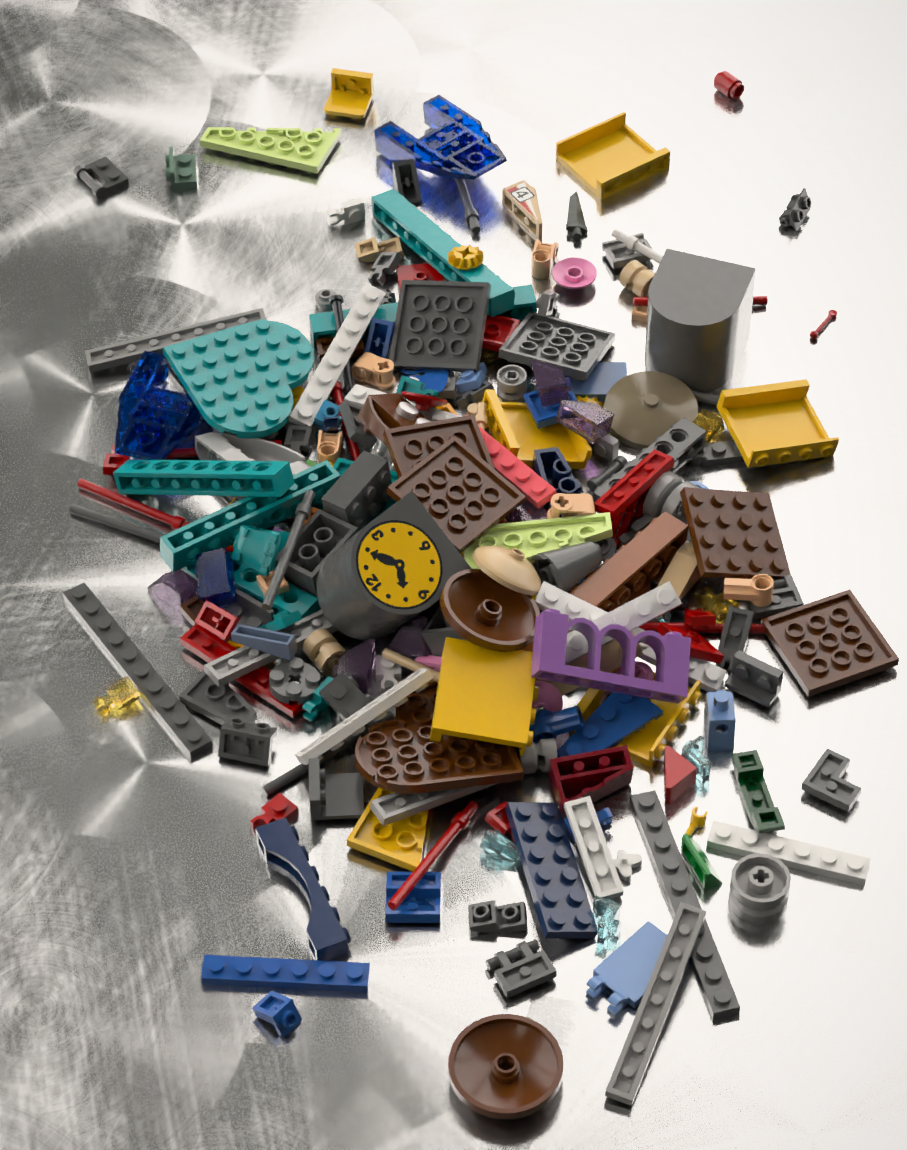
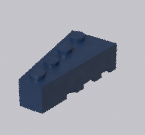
[532,447,583,519]

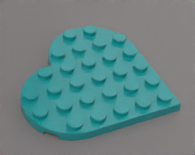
[163,319,314,439]

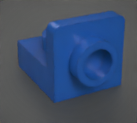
[252,990,302,1037]

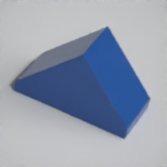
[364,317,395,359]

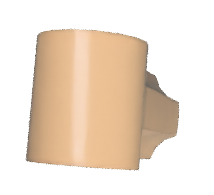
[724,574,774,607]

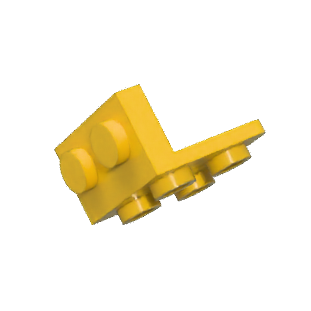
[324,68,374,119]

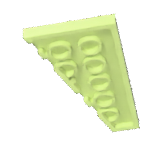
[200,127,341,174]
[464,512,613,569]

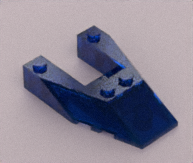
[374,94,507,180]
[115,351,206,460]

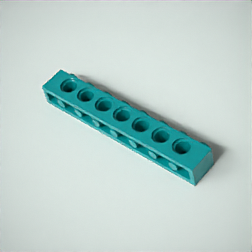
[113,460,295,497]
[160,460,340,572]

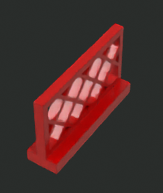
[594,449,674,549]

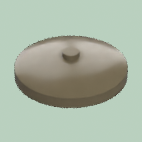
[604,371,698,450]

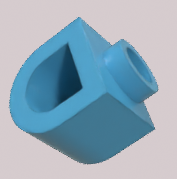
[314,400,342,432]

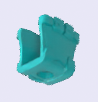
[231,525,290,577]

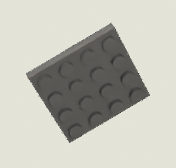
[389,280,491,372]
[498,311,616,381]

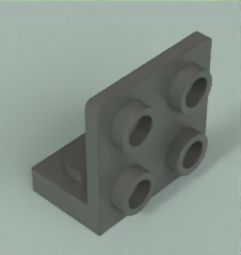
[309,758,364,820]

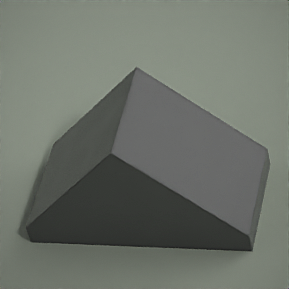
[393,159,422,204]

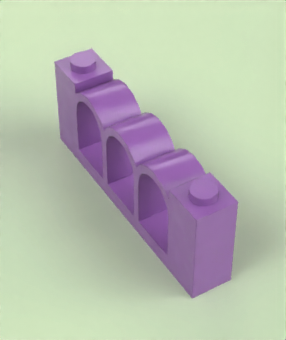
[531,609,691,704]

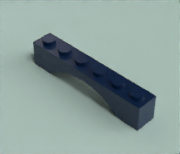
[256,817,351,961]

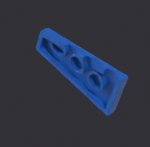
[557,692,663,758]

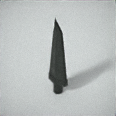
[566,191,588,241]

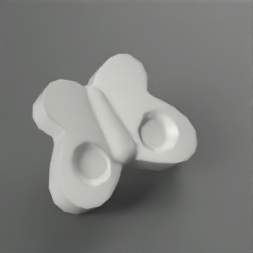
[613,850,642,882]

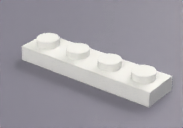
[564,796,624,903]

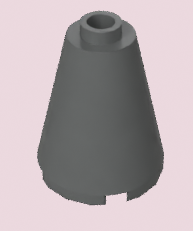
[531,541,603,593]

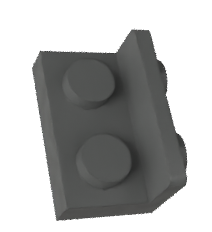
[339,400,377,454]
[224,589,275,628]
[725,650,783,707]
[218,718,277,766]

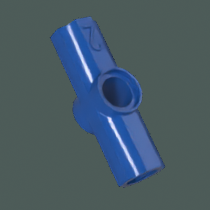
[529,705,585,743]

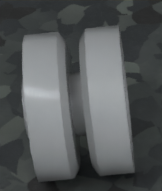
[642,471,699,525]
[728,853,791,925]

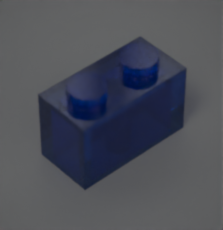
[194,547,237,606]

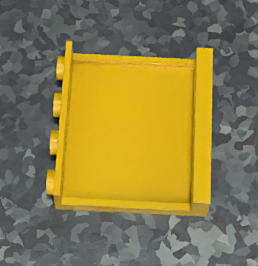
[555,112,671,200]
[717,379,840,468]
[482,389,592,469]
[430,637,539,756]
[571,666,702,768]

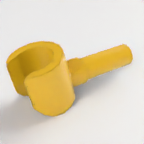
[681,806,708,840]

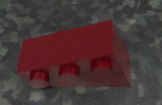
[548,745,634,819]

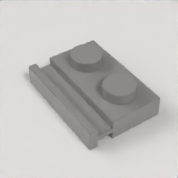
[602,232,653,269]

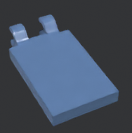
[541,362,627,401]
[586,921,667,1016]

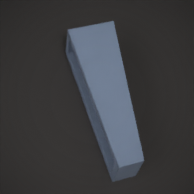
[231,624,298,661]

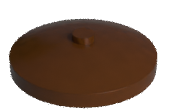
[440,569,540,652]
[448,1014,564,1119]

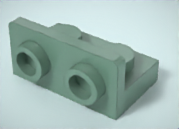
[165,146,197,190]

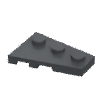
[179,670,257,725]

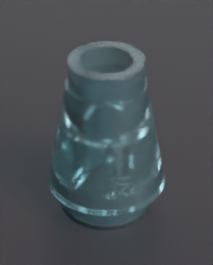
[480,829,519,863]

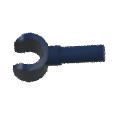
[317,417,339,434]

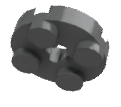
[269,657,321,704]

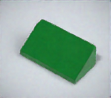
[681,833,723,891]

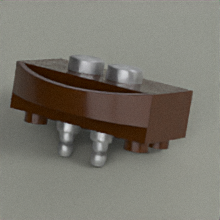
[357,393,431,472]

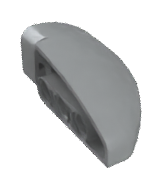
[195,432,311,501]

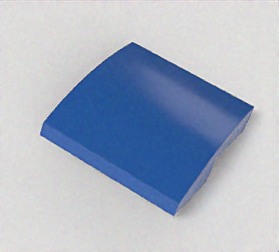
[385,872,441,923]

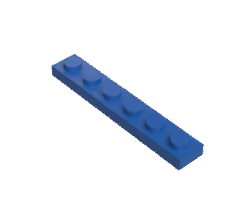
[201,955,370,993]

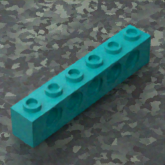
[183,549,319,619]

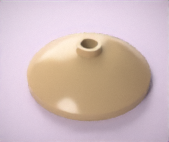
[472,546,542,595]

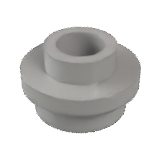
[315,289,337,310]

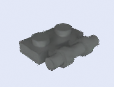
[485,939,557,998]

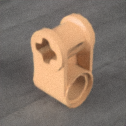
[531,239,559,279]
[351,352,396,390]
[317,430,344,464]
[547,493,596,519]

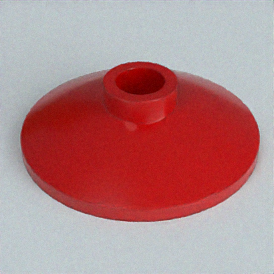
[401,391,448,412]

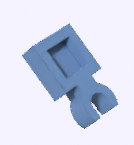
[455,362,487,393]

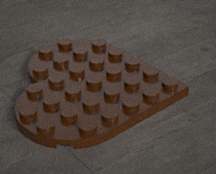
[355,682,524,795]

